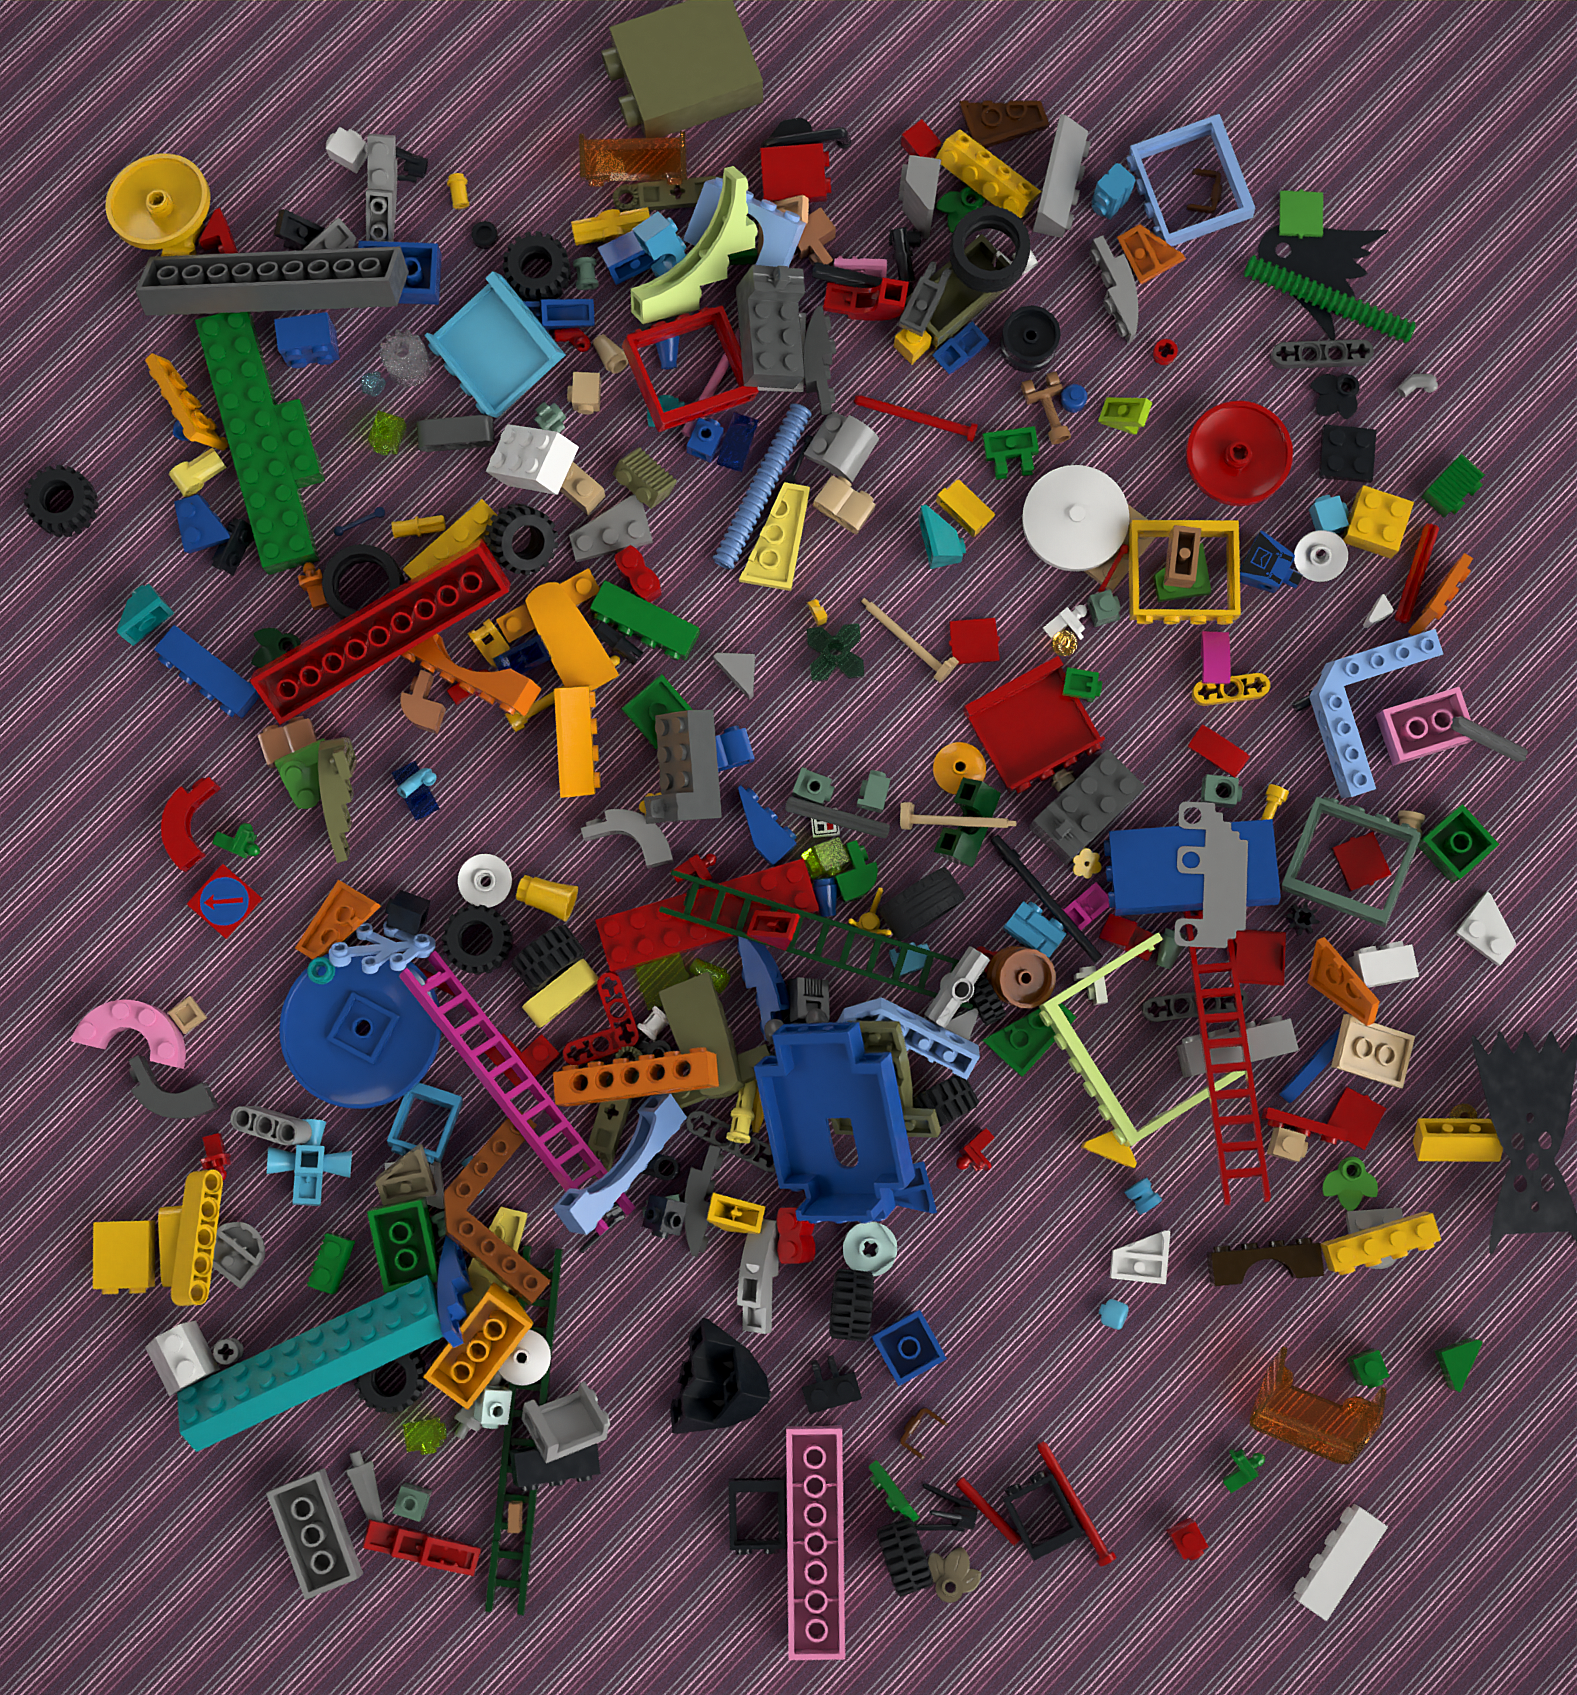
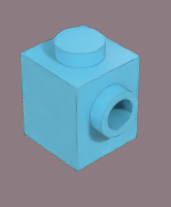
[1309,495,1349,534]

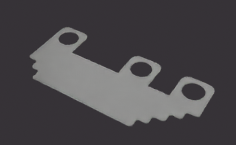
[1174,802,1248,948]

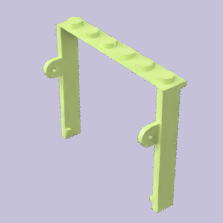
[1039,933,1245,1147]

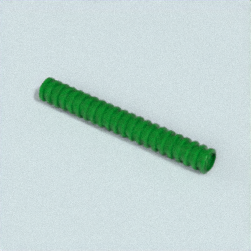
[1243,255,1416,344]

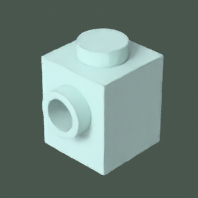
[474,1385,512,1429]

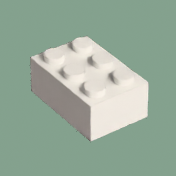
[486,424,579,495]

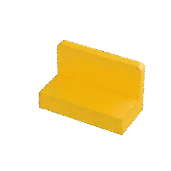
[936,480,995,538]

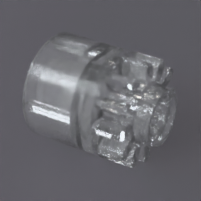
[380,329,431,387]

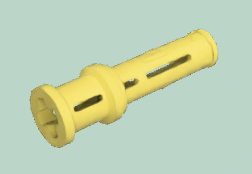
[726,1080,757,1143]

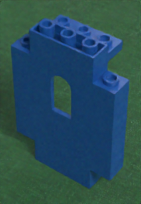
[754,1022,915,1224]

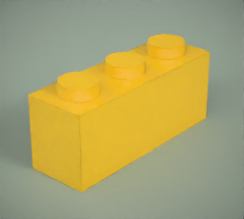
[1413,1118,1503,1162]

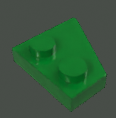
[868,1460,920,1522]

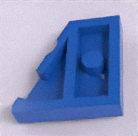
[174,494,232,554]
[893,1161,937,1214]

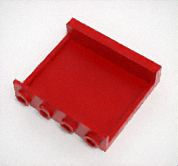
[963,656,1105,794]

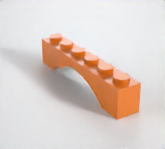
[400,634,542,717]

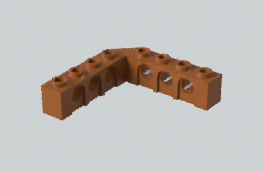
[443,1108,551,1306]

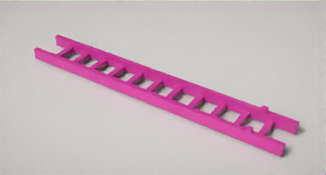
[399,951,636,1235]

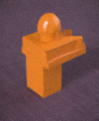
[297,562,328,610]

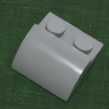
[804,411,879,482]

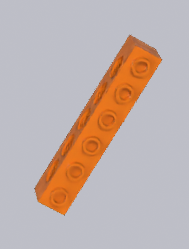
[553,1047,719,1107]

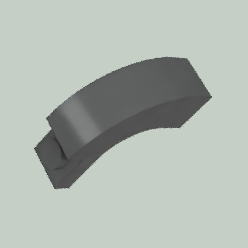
[128,1055,220,1119]

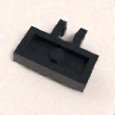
[802,1355,862,1415]

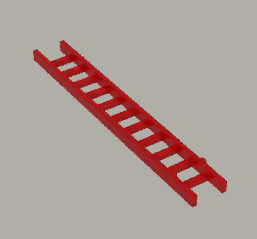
[1183,911,1271,1205]

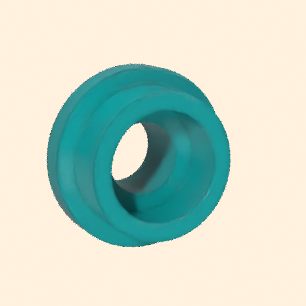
[307,957,335,984]

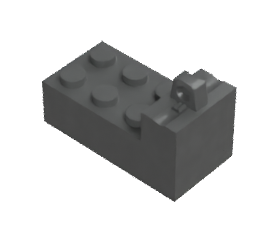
[736,265,805,389]
[644,710,722,824]
[1028,749,1146,865]

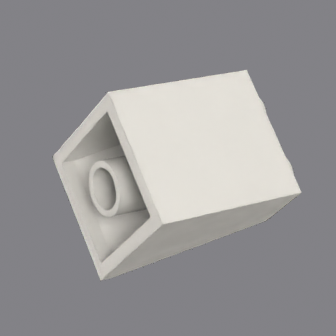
[145,1320,220,1396]

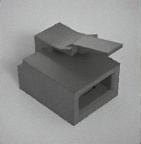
[787,977,830,1024]

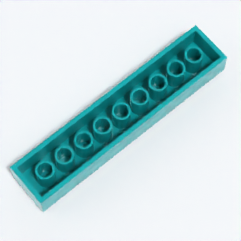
[177,1275,444,1452]

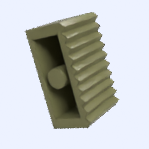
[612,447,677,509]

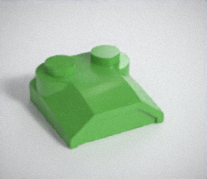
[275,738,325,809]

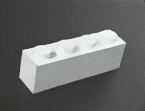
[1293,1504,1388,1621]

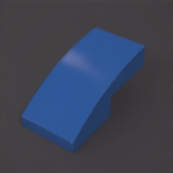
[932,321,990,375]

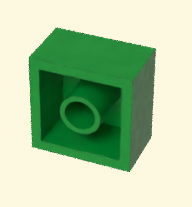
[1418,804,1500,884]

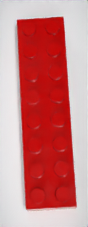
[595,858,819,973]

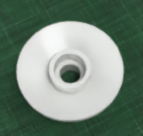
[1294,530,1348,582]
[458,854,512,907]
[498,1330,551,1385]

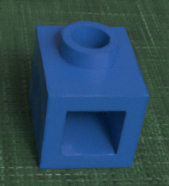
[687,418,723,463]

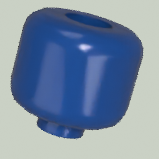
[1060,384,1087,413]

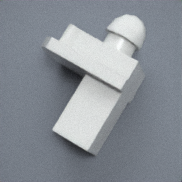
[1043,605,1087,640]

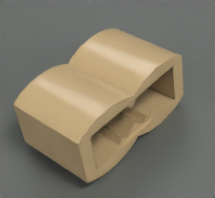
[813,476,876,535]

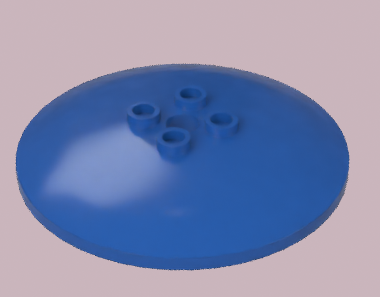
[279,945,442,1109]

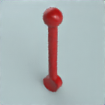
[1098,544,1129,592]

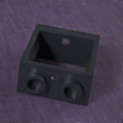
[1001,1470,1083,1561]
[728,1477,786,1555]

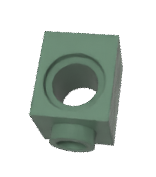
[1200,774,1242,808]
[393,1482,432,1522]

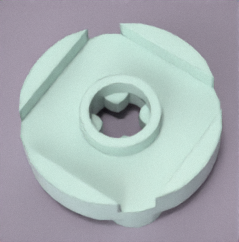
[843,1222,897,1276]

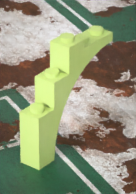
[631,166,757,324]

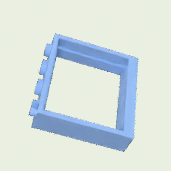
[1126,114,1255,246]

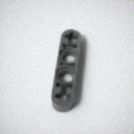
[1270,339,1374,369]
[1141,988,1248,1022]
[686,1111,776,1172]

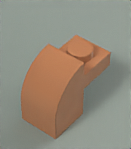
[797,207,836,266]
[401,670,446,734]

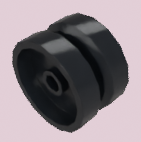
[1000,305,1061,373]

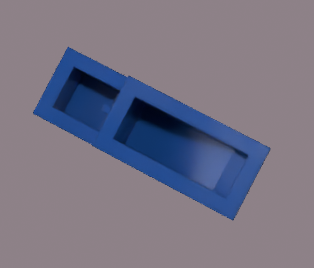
[524,299,595,330]

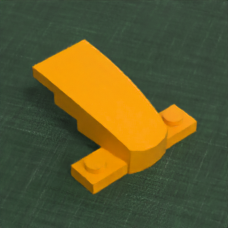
[495,568,619,691]

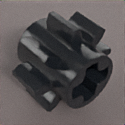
[1284,902,1320,936]

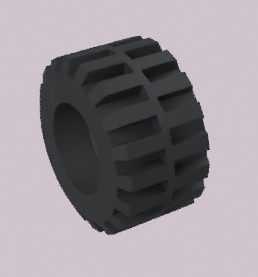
[503,231,571,301]
[24,465,99,537]
[484,503,558,575]
[442,904,513,975]
[511,925,586,992]
[913,1075,980,1127]
[829,1268,874,1342]
[354,1350,427,1414]
[876,1517,933,1597]

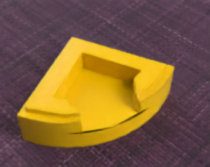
[807,599,827,626]

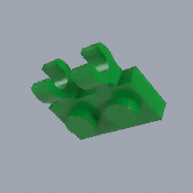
[982,426,1039,480]

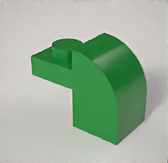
[835,840,878,904]

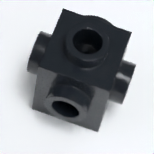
[642,1194,688,1239]

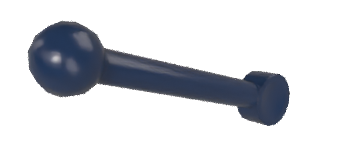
[334,507,385,536]

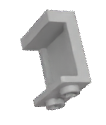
[522,1381,610,1463]

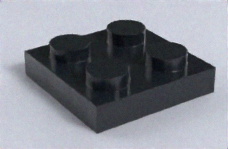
[1318,424,1377,483]

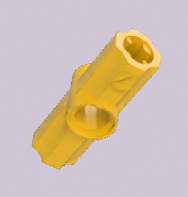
[571,207,650,246]

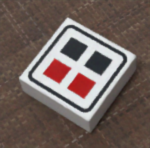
[811,808,840,838]

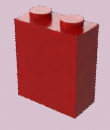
[760,143,832,203]

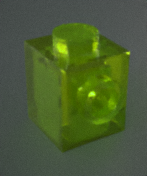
[368,410,407,455]
[801,837,850,879]
[403,1416,447,1455]

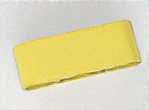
[522,959,599,1028]

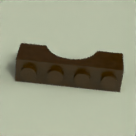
[1207,1237,1325,1286]

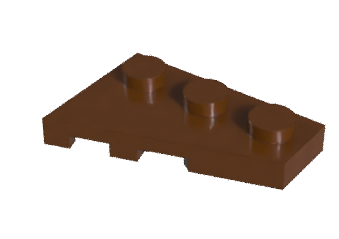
[959,101,1049,148]

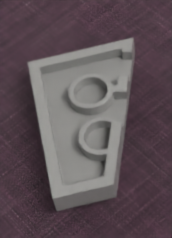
[569,494,653,563]

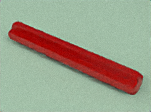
[1394,523,1439,624]

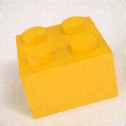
[1342,485,1414,559]

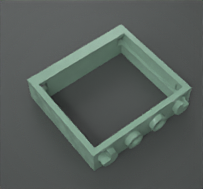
[1282,797,1421,928]

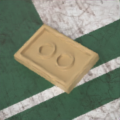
[1331,1014,1415,1089]

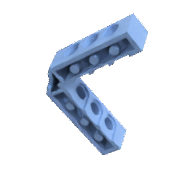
[1309,629,1443,798]
[837,997,980,1080]

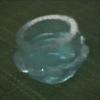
[361,371,386,397]

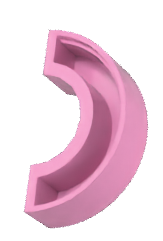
[71,1000,186,1069]

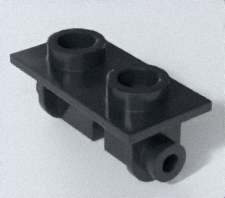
[211,518,253,576]

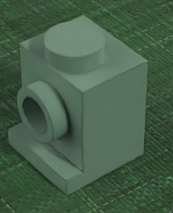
[1087,589,1121,627]
[792,767,835,806]
[856,770,890,813]

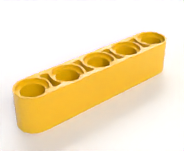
[171,1170,223,1306]

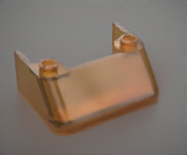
[579,131,688,187]
[1249,1346,1387,1465]

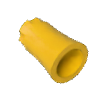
[516,875,578,922]

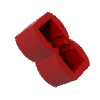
[615,545,662,603]
[777,1207,816,1264]

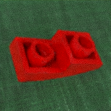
[1188,724,1250,778]

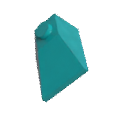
[918,504,966,569]
[116,583,174,646]

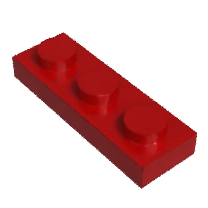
[1261,1107,1348,1145]

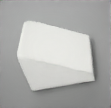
[1363,594,1394,628]

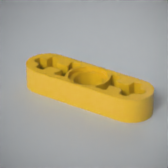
[1192,673,1270,706]

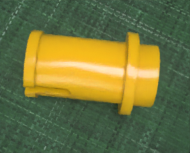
[447,173,470,209]

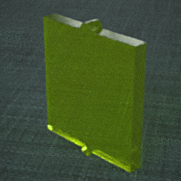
[635,954,690,1011]

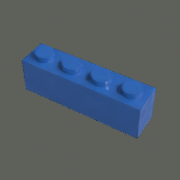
[154,625,260,718]

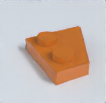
[1117,224,1186,284]

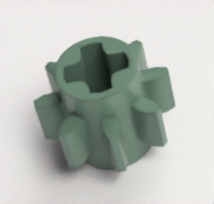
[534,402,567,433]

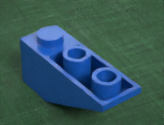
[738,785,797,867]

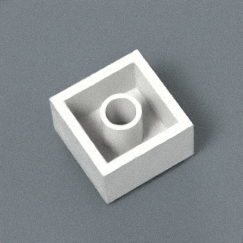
[1347,941,1419,988]

